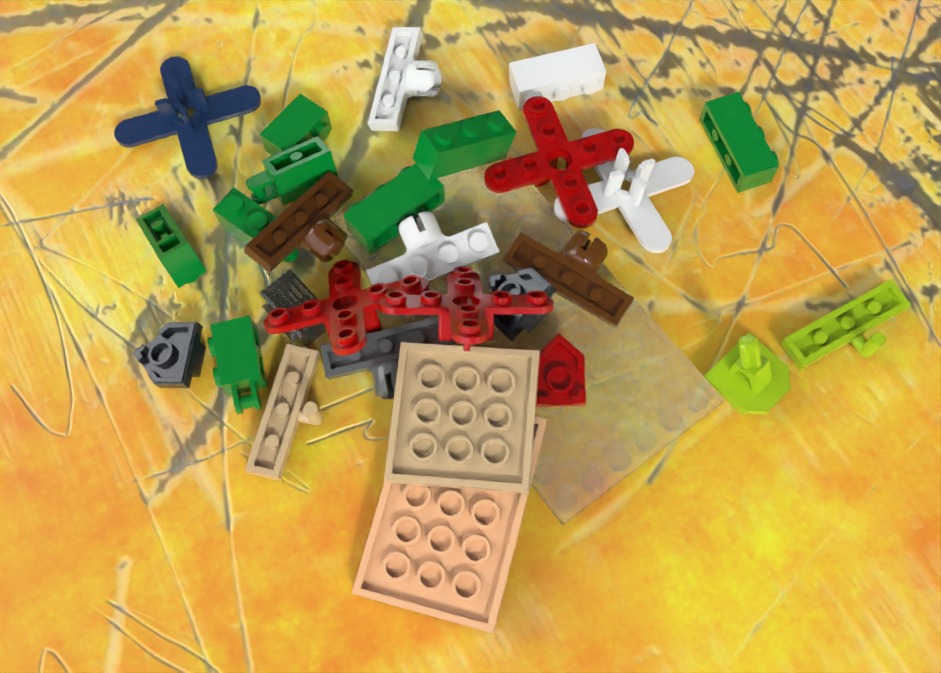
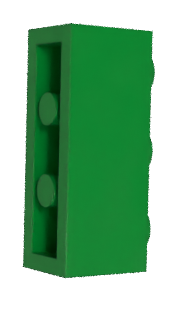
[699,92,779,193]
[413,110,517,181]
[343,163,445,256]

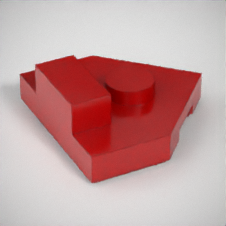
[536,333,586,407]

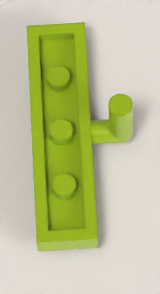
[780,279,912,370]

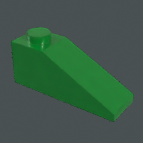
[136,204,207,288]

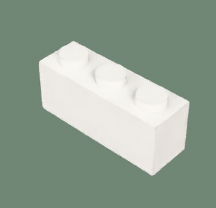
[509,43,606,110]

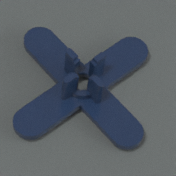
[114,56,261,179]

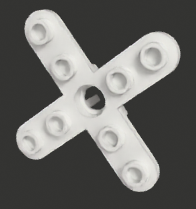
[553,128,694,253]

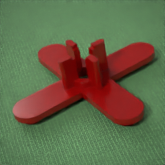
[484,96,634,229]
[263,259,429,355]
[378,266,554,351]

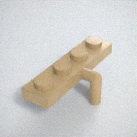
[245,344,323,481]

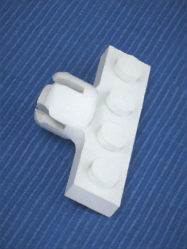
[368,27,441,131]
[366,211,499,285]

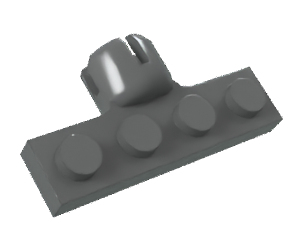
[321,317,456,399]

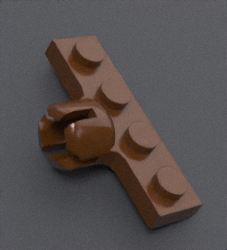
[244,171,354,273]
[503,231,634,328]

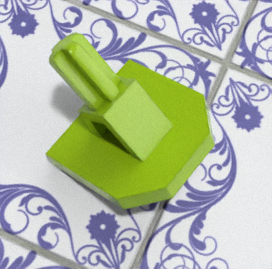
[703,333,790,414]

